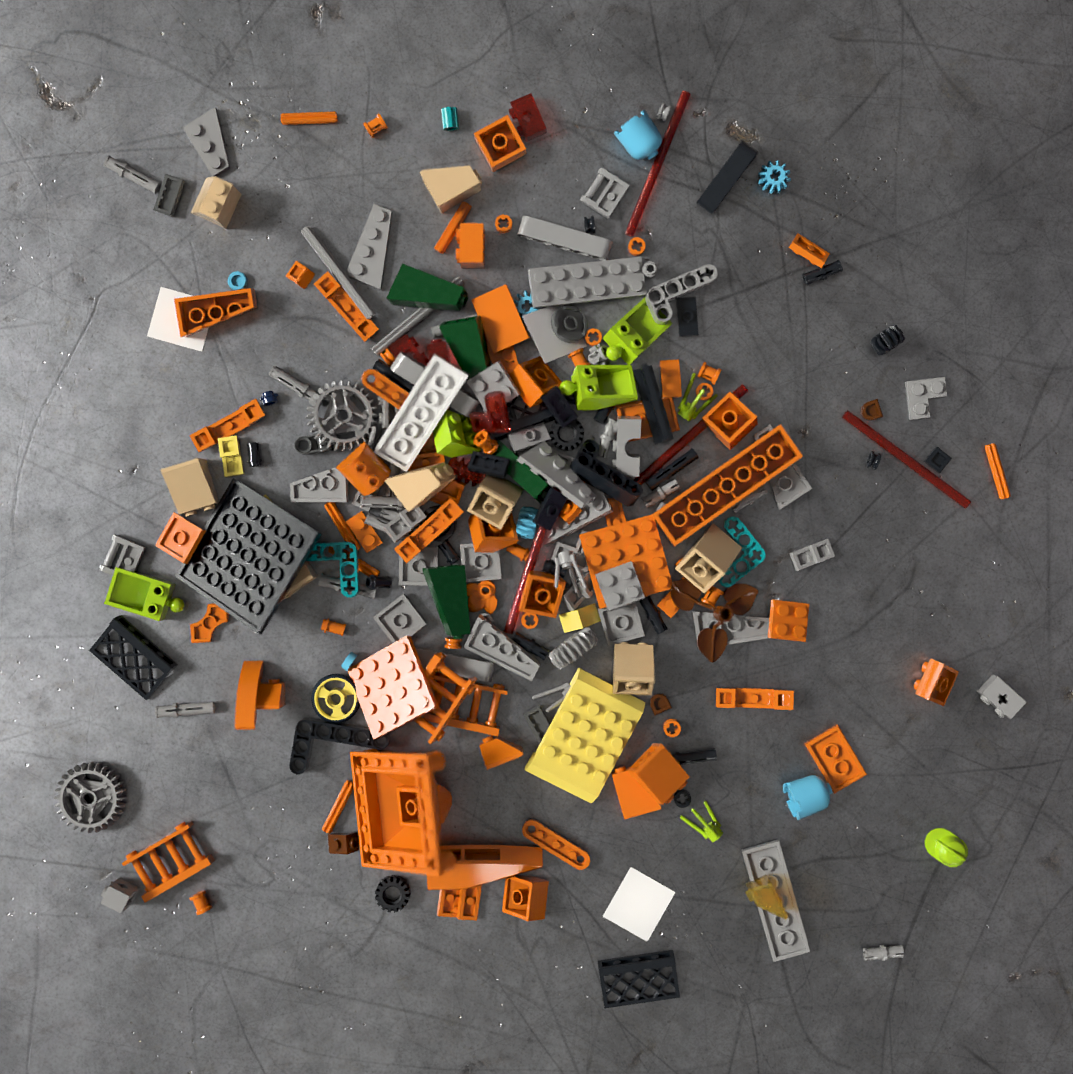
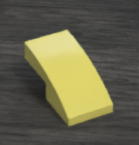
[218,435,245,478]

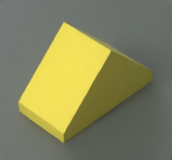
[559,603,601,633]

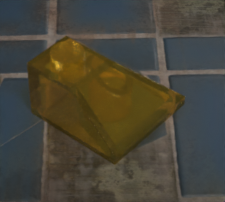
[745,874,789,920]

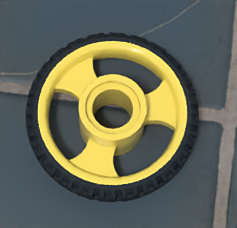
[311,674,360,723]

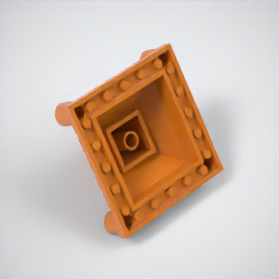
[350,749,456,876]

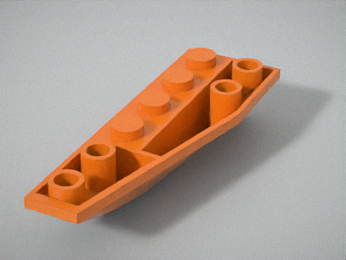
[427,845,543,890]

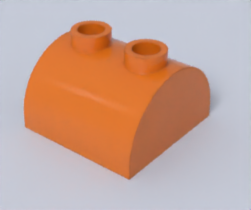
[336,441,391,496]
[518,571,566,618]
[914,659,959,706]

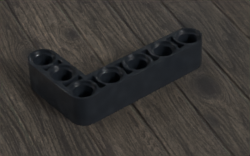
[289,717,391,775]

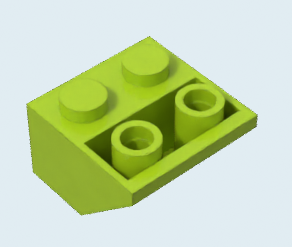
[433,410,481,458]

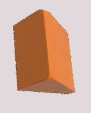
[286,261,315,289]

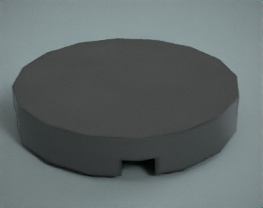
[551,305,588,343]

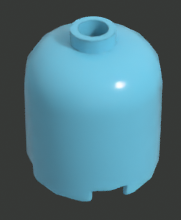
[614,110,662,160]
[783,775,832,820]

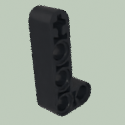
[697,140,759,215]
[570,439,643,506]

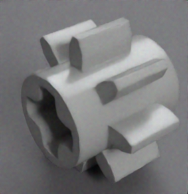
[588,343,611,365]

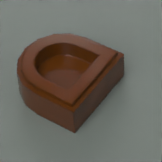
[860,399,883,421]
[650,693,672,715]

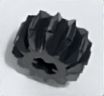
[870,325,905,355]

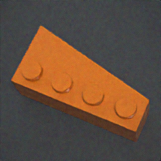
[174,288,258,338]

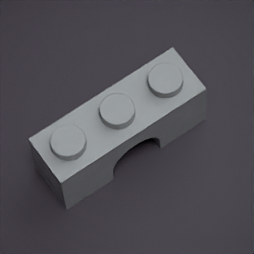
[612,416,641,477]

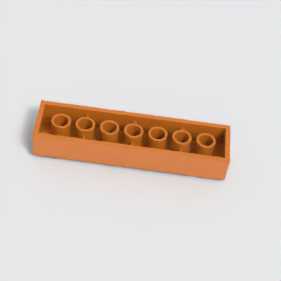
[651,424,803,546]

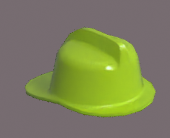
[925,828,968,867]

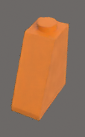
[611,766,661,820]

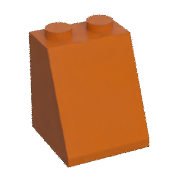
[627,743,690,805]

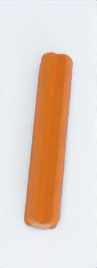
[280,111,338,125]
[434,201,472,254]
[985,443,1011,499]
[324,502,361,552]
[328,546,380,577]
[322,780,354,834]

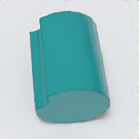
[441,107,459,131]

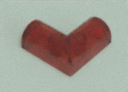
[470,391,511,433]

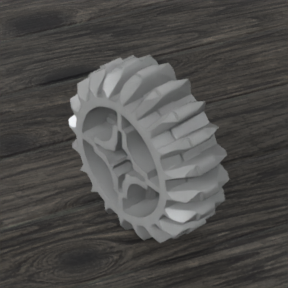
[549,627,598,669]

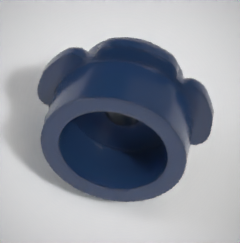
[260,391,278,406]

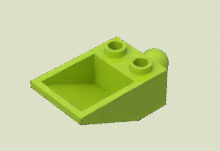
[602,297,673,365]
[560,365,638,410]
[104,567,185,621]

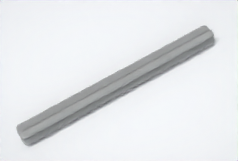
[301,226,376,320]
[372,277,465,356]

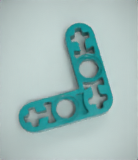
[718,516,766,587]
[306,542,359,598]

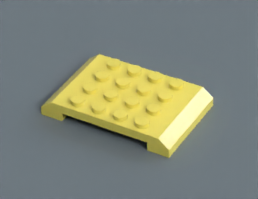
[524,667,646,804]

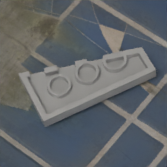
[346,204,392,290]
[753,425,812,510]
[517,441,596,508]
[537,484,614,547]
[692,611,769,649]
[463,614,541,681]

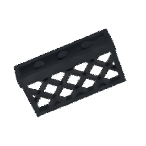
[633,363,674,444]
[480,395,556,441]
[89,615,178,700]
[598,950,680,1008]

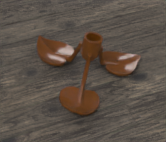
[670,578,759,663]

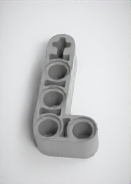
[645,264,718,325]

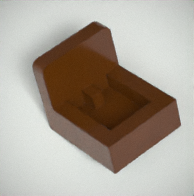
[328,832,359,855]

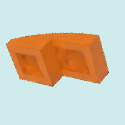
[660,359,682,398]

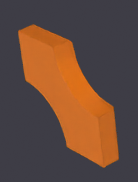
[190,603,229,643]

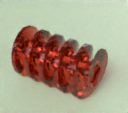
[448,457,486,487]

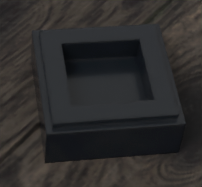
[924,446,952,474]

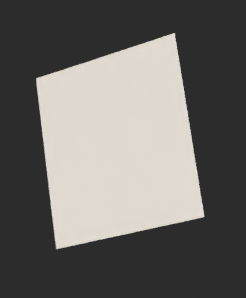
[147,287,209,352]
[522,305,587,363]
[603,867,675,941]

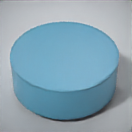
[228,271,248,290]
[341,652,358,671]

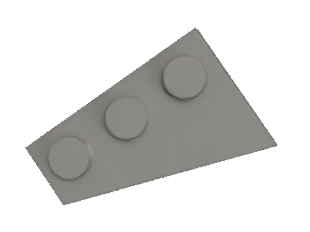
[183,108,230,177]
[290,467,349,502]

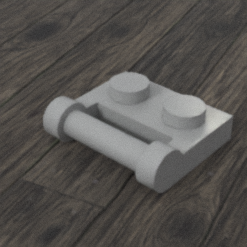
[580,168,630,219]
[99,534,146,576]

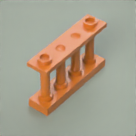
[413,652,477,744]
[423,672,508,736]
[122,821,215,903]

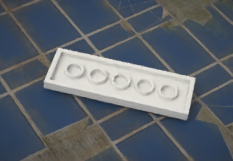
[373,354,468,472]

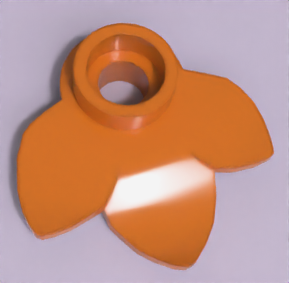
[467,580,498,614]

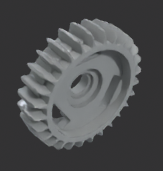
[306,380,378,452]
[54,762,127,833]

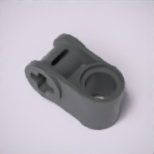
[294,433,333,455]

